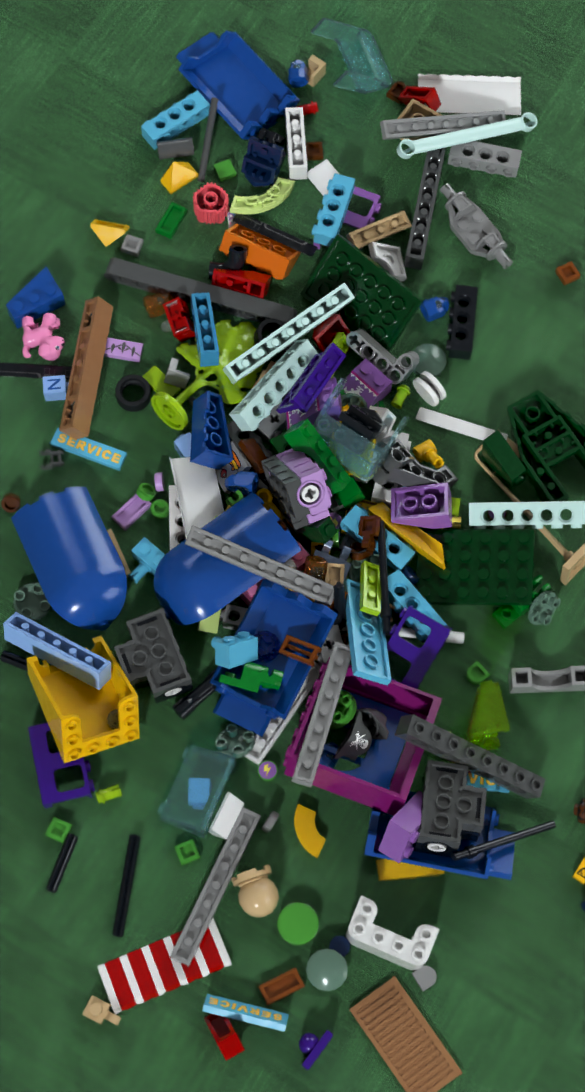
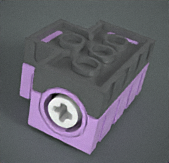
[261,449,332,530]

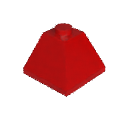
[312,314,351,353]

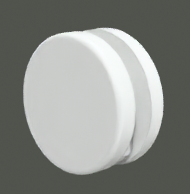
[413,371,447,406]

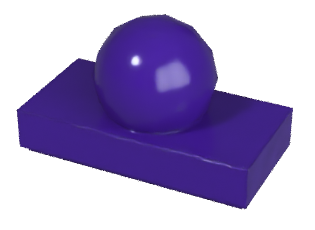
[299,1030,333,1070]

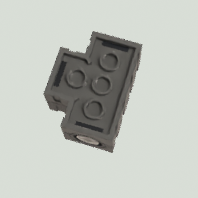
[114,608,193,704]
[414,760,487,857]

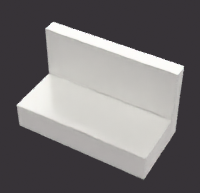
[208,792,244,840]

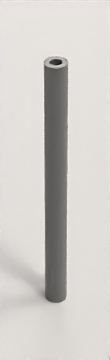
[198,97,218,182]

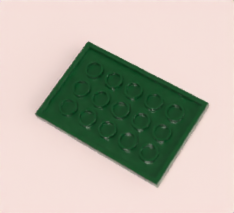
[300,234,424,360]
[416,529,535,605]

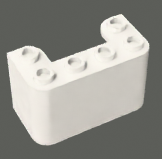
[346,895,439,971]

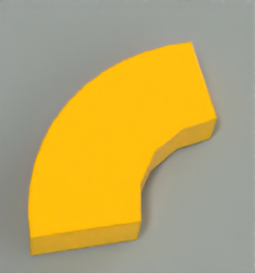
[294,804,326,858]

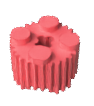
[193,182,229,225]

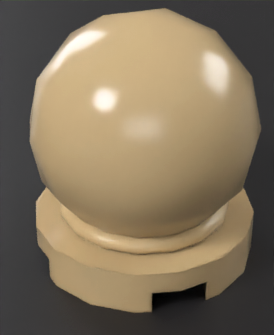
[231,865,279,918]

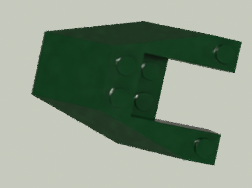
[506,390,585,514]

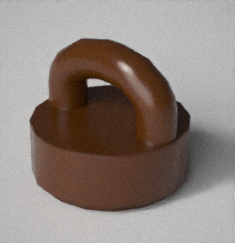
[1,493,21,513]

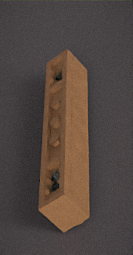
[59,296,113,440]

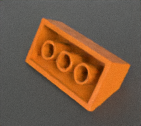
[219,223,301,280]

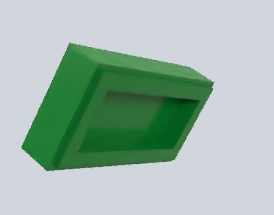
[155,202,188,239]

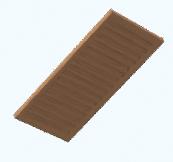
[349,976,463,1092]

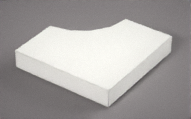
[368,242,407,281]

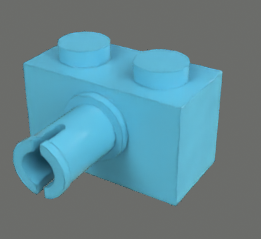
[128,537,165,584]
[211,631,258,669]

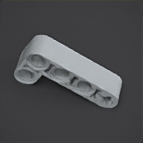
[346,329,420,384]

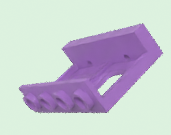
[313,186,382,250]

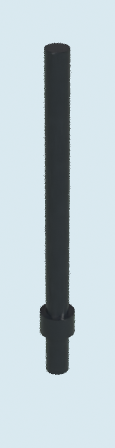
[378,521,392,634]
[451,820,556,861]

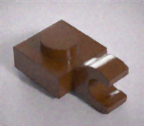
[358,515,381,551]

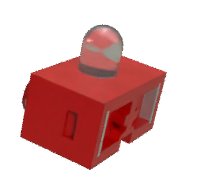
[161,297,195,342]

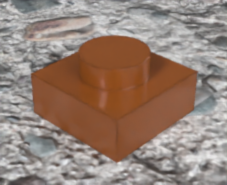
[555,261,581,286]

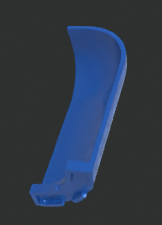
[11,487,127,631]
[154,492,301,625]

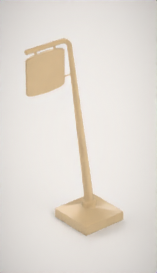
[474,430,585,586]

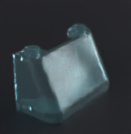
[158,745,236,838]

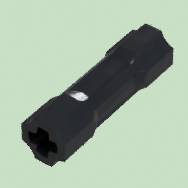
[172,668,217,721]

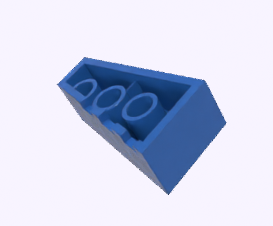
[190,391,234,470]

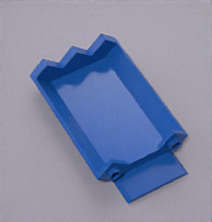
[176,31,300,140]
[210,579,338,737]
[364,787,515,880]

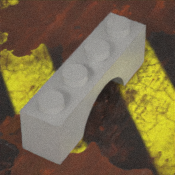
[508,666,585,694]

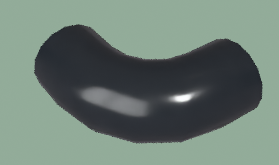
[208,245,247,280]

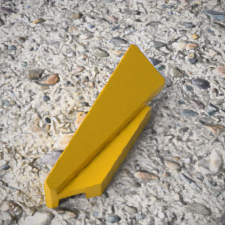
[368,502,446,570]

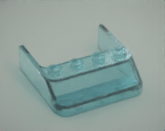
[311,17,393,94]
[313,377,410,481]

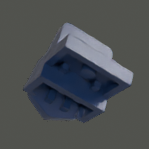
[241,136,286,187]

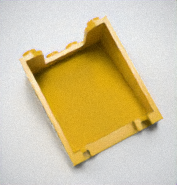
[26,635,140,763]

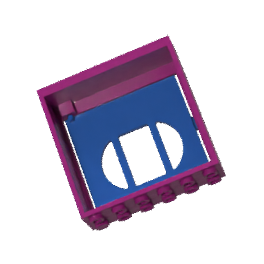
[283,657,442,816]

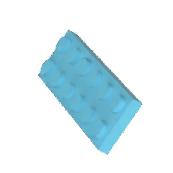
[343,578,392,685]

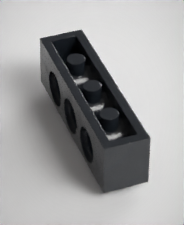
[446,285,478,360]

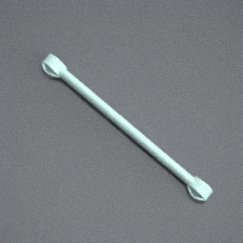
[396,112,537,159]

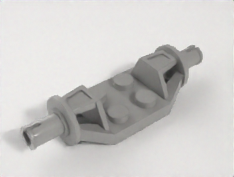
[440,183,513,269]

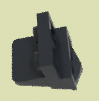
[335,405,387,455]

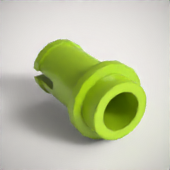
[390,384,411,409]
[95,784,122,804]

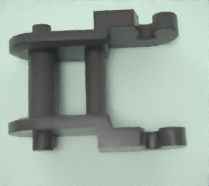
[39,449,65,470]

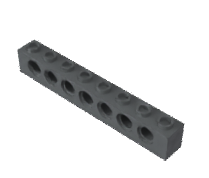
[404,135,446,270]
[395,714,546,799]

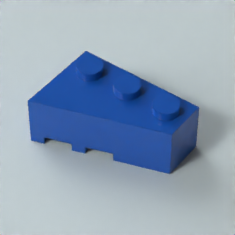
[6,267,66,329]

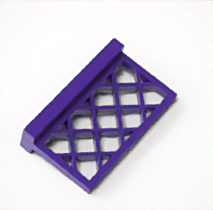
[276,343,346,414]

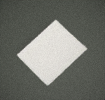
[307,159,339,196]

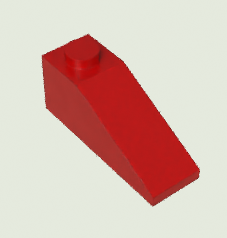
[211,269,271,299]

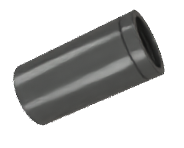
[157,137,194,160]

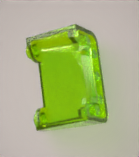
[462,680,510,751]

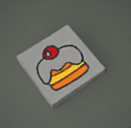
[215,441,252,494]

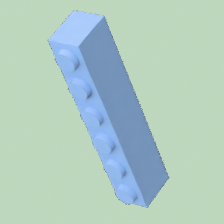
[3,612,111,690]

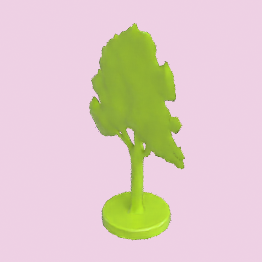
[151,319,265,431]

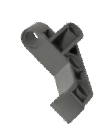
[372,436,458,488]

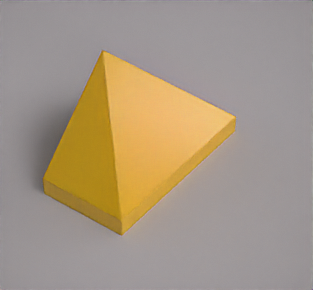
[160,162,198,194]
[90,219,129,247]

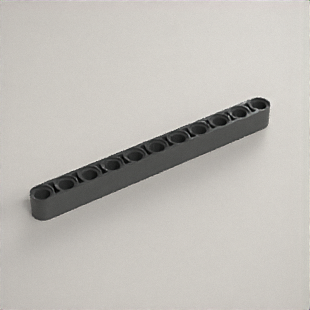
[104,258,298,324]

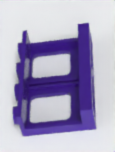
[386,605,452,689]
[28,723,95,809]

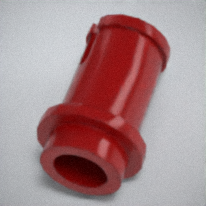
[296,101,319,116]

